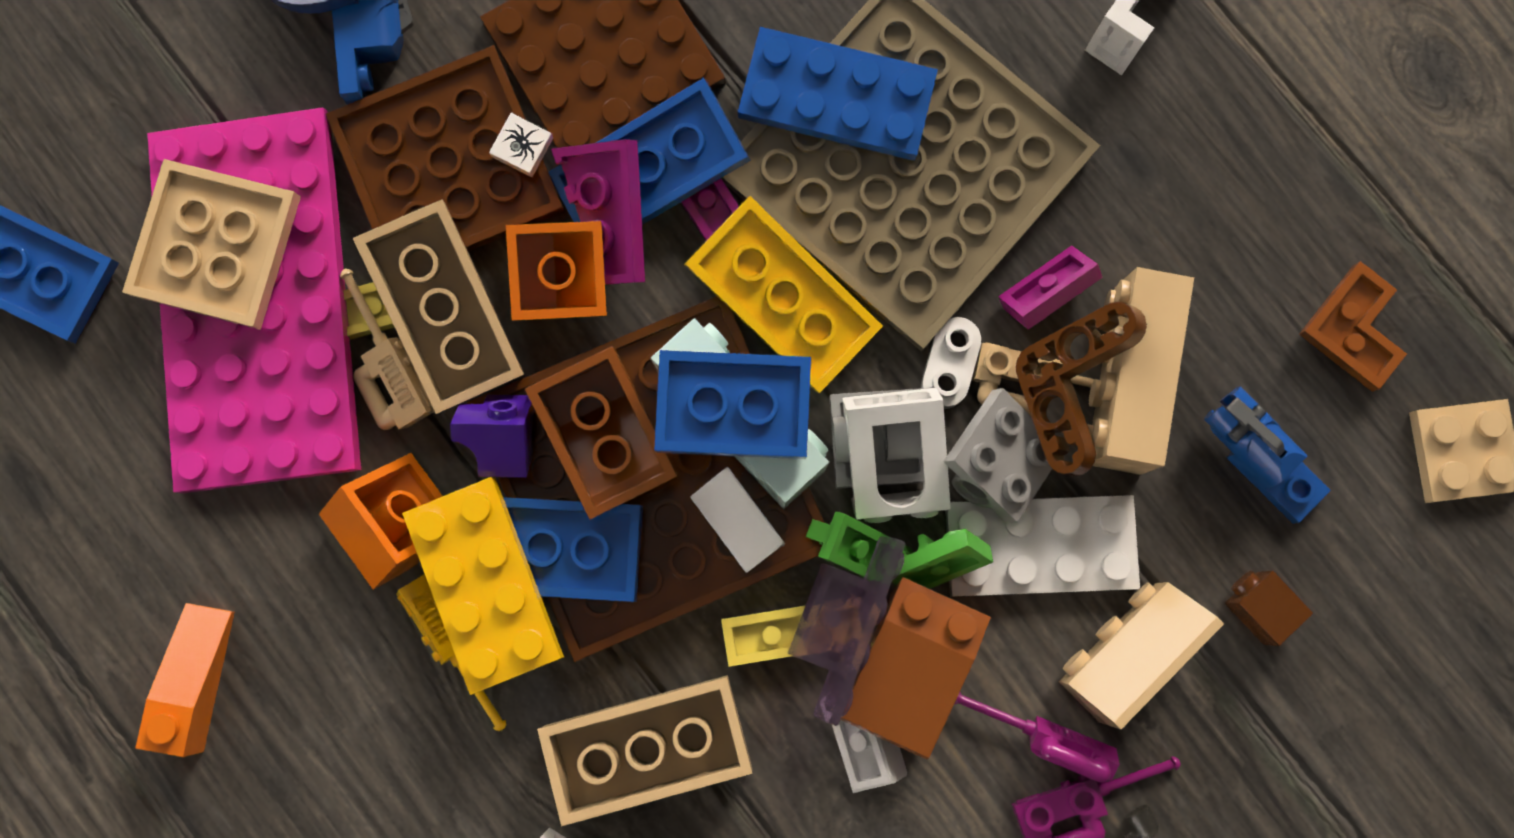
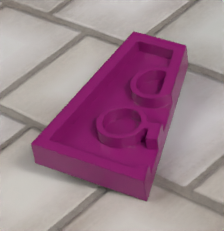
[551,139,645,285]

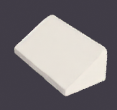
[690,467,785,573]
[825,693,907,793]

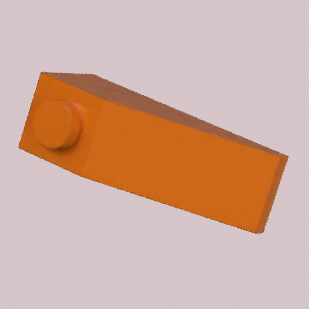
[135,603,235,757]

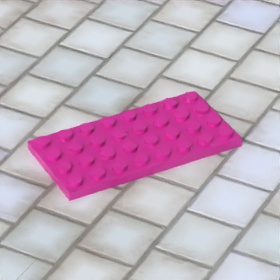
[147,107,361,494]

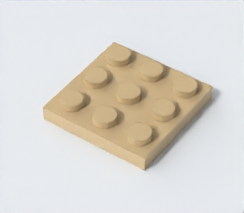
[122,159,301,330]

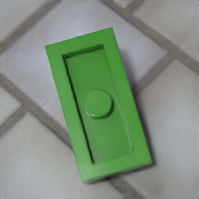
[805,511,896,584]
[886,529,993,589]

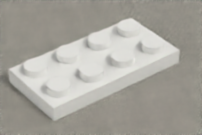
[945,495,1140,597]

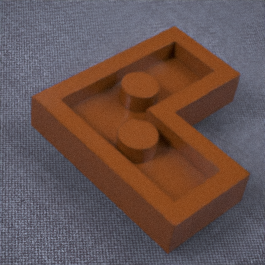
[1299,261,1407,392]

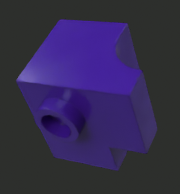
[450,394,535,478]

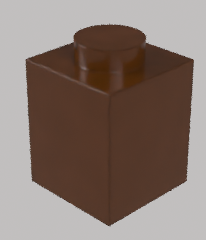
[1225,571,1313,646]

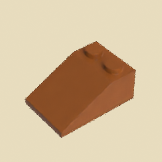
[525,346,677,519]
[839,577,991,760]

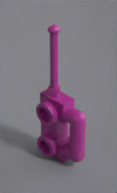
[954,692,1120,782]
[1011,756,1181,838]

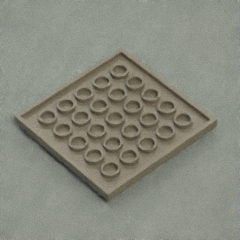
[721,0,1101,352]

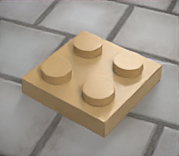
[1409,399,1514,503]

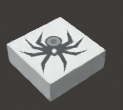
[489,113,553,177]

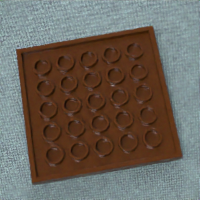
[467,296,824,662]

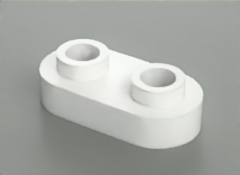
[921,317,981,409]

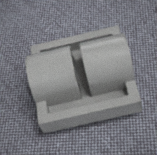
[829,388,924,489]
[943,388,1052,523]

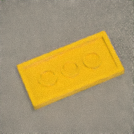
[684,196,883,393]
[402,477,564,695]

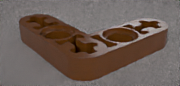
[1016,302,1147,476]

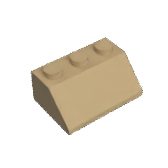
[1059,582,1224,729]

